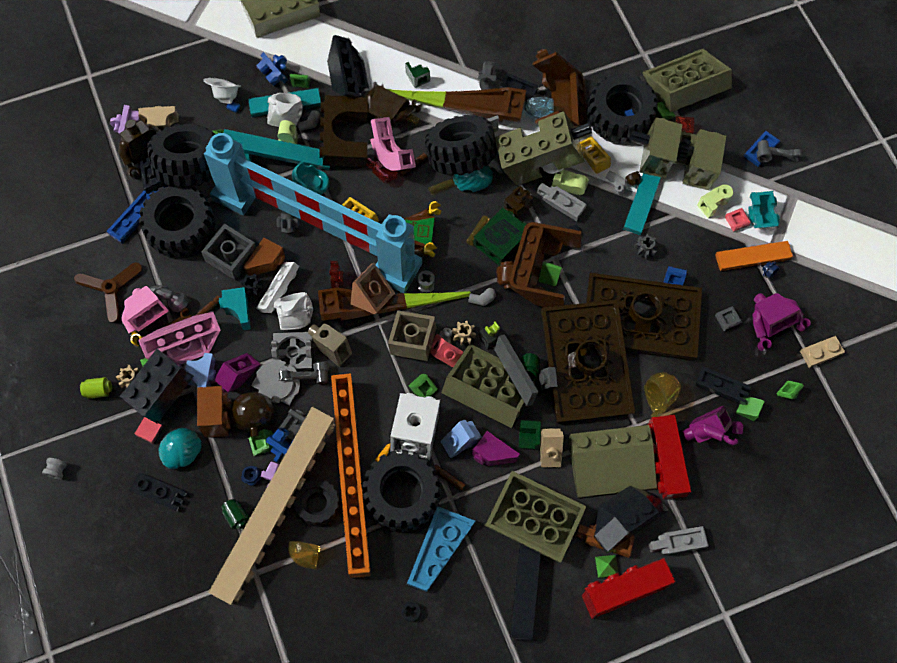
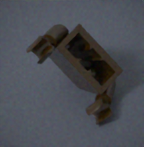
[366,82,422,126]
[118,120,162,178]

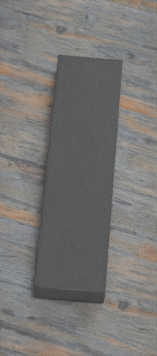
[494,335,538,406]

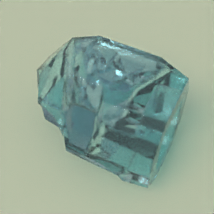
[525,97,554,119]

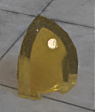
[288,541,320,569]

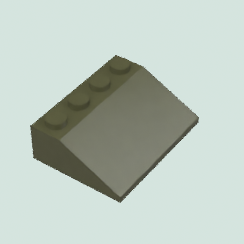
[240,0,320,38]
[643,49,732,112]
[441,344,538,428]
[568,425,657,498]
[485,471,586,563]

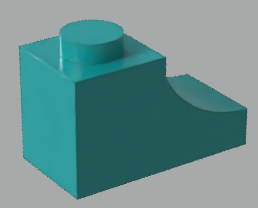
[219,287,251,330]

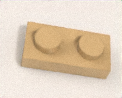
[800,336,845,368]

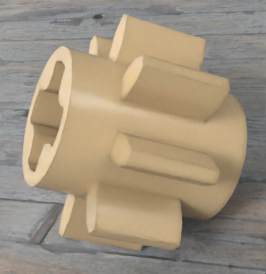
[452,321,476,346]
[116,365,140,388]

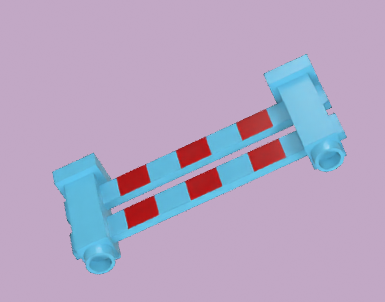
[204,133,422,293]

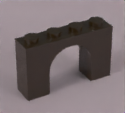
[319,95,368,168]

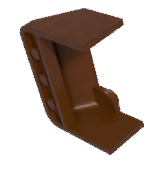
[533,52,588,128]
[509,222,582,307]

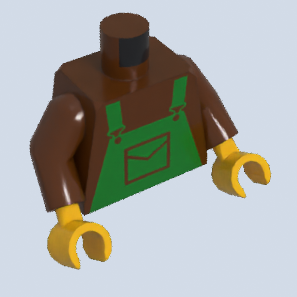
[404,201,441,257]

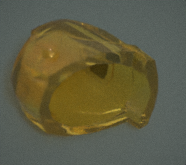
[644,372,681,417]

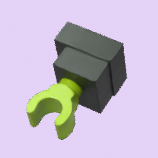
[479,321,502,349]

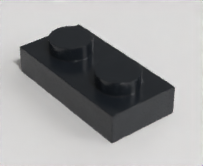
[500,73,539,103]

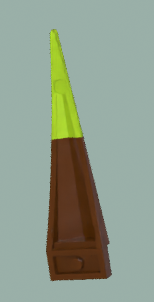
[388,87,526,123]
[318,288,471,321]

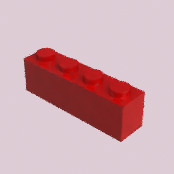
[647,415,691,499]

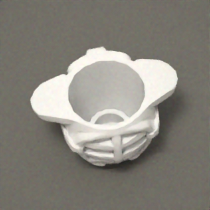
[267,93,303,127]
[274,292,313,330]

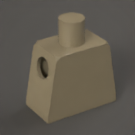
[308,324,352,367]

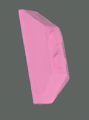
[138,312,221,365]

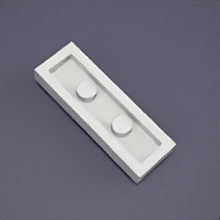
[256,262,299,313]

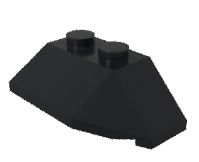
[327,35,369,98]
[594,486,669,553]

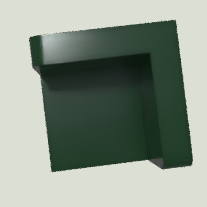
[405,62,430,88]
[519,420,541,450]

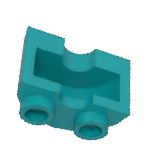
[748,191,780,228]

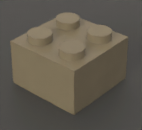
[388,310,437,361]

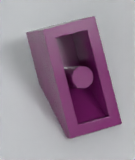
[215,353,261,392]
[472,431,520,466]

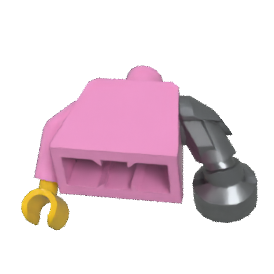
[122,285,188,346]

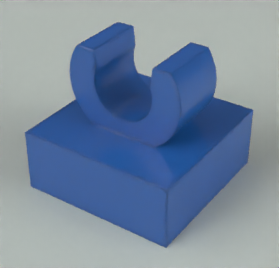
[663,266,687,285]

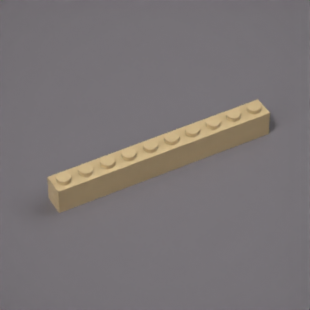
[209,407,335,605]

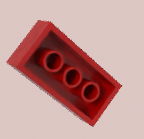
[582,558,675,619]

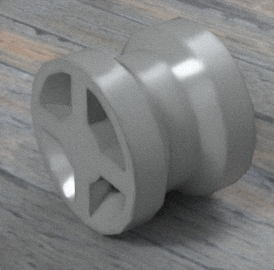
[42,458,67,480]

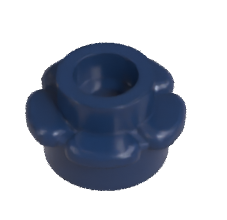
[762,262,780,279]
[241,466,261,486]

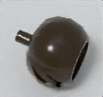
[230,392,274,439]

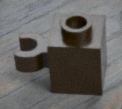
[503,186,533,219]

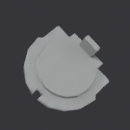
[251,360,300,406]

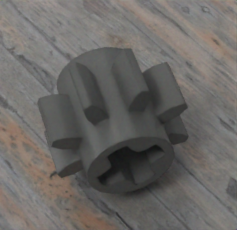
[276,212,300,232]
[634,234,659,259]

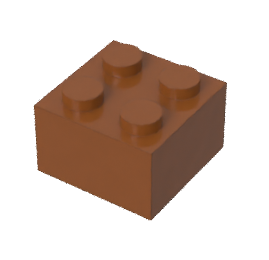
[197,386,232,437]

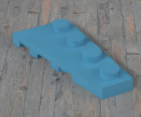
[407,506,475,592]

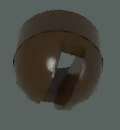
[625,171,641,187]

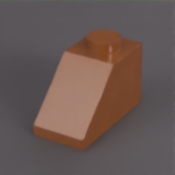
[243,237,285,276]

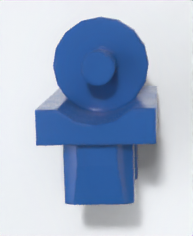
[257,52,288,86]
[265,427,293,463]

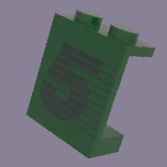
[473,208,527,266]

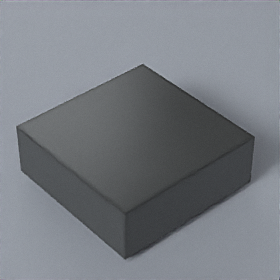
[715,306,742,331]

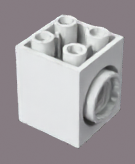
[391,393,440,460]

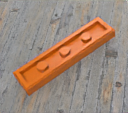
[715,241,793,271]

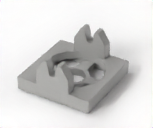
[271,332,312,371]

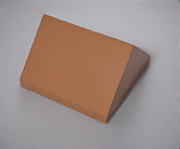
[351,263,395,314]

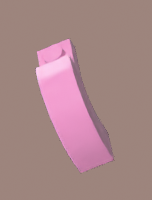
[370,117,416,171]

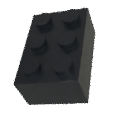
[120,349,194,424]

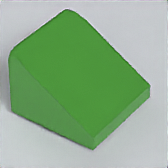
[290,74,311,88]
[655,102,675,120]
[539,262,562,286]
[409,374,438,398]
[736,397,764,421]
[248,429,273,456]

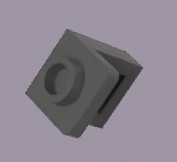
[539,367,557,390]
[279,409,306,441]

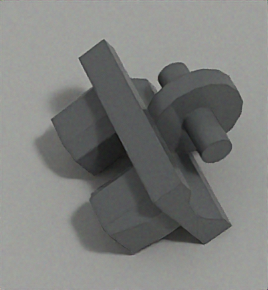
[478,61,497,90]

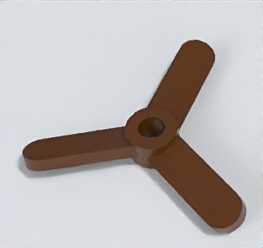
[74,262,142,323]

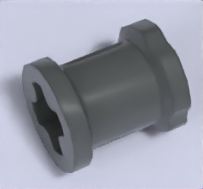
[418,270,435,293]

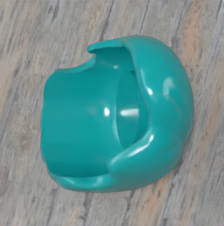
[292,162,329,195]
[453,165,493,192]
[159,428,202,469]

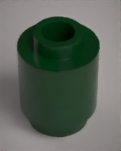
[521,353,540,381]
[221,498,250,530]

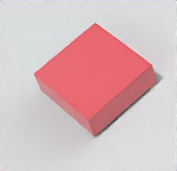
[725,208,751,232]
[135,417,163,444]

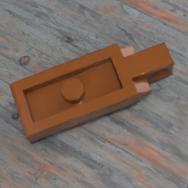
[576,524,635,558]

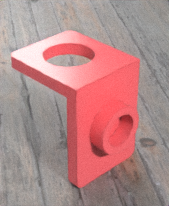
[430,334,463,367]

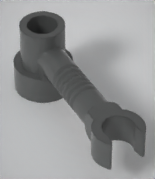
[757,140,803,162]
[278,362,329,384]

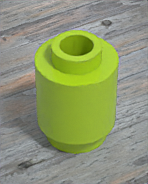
[80,377,112,399]

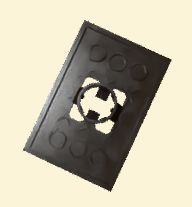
[586,272,702,360]
[541,300,635,423]

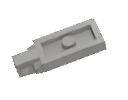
[537,183,587,221]
[649,526,709,555]

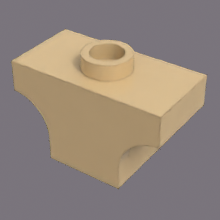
[139,106,178,131]
[540,429,564,467]

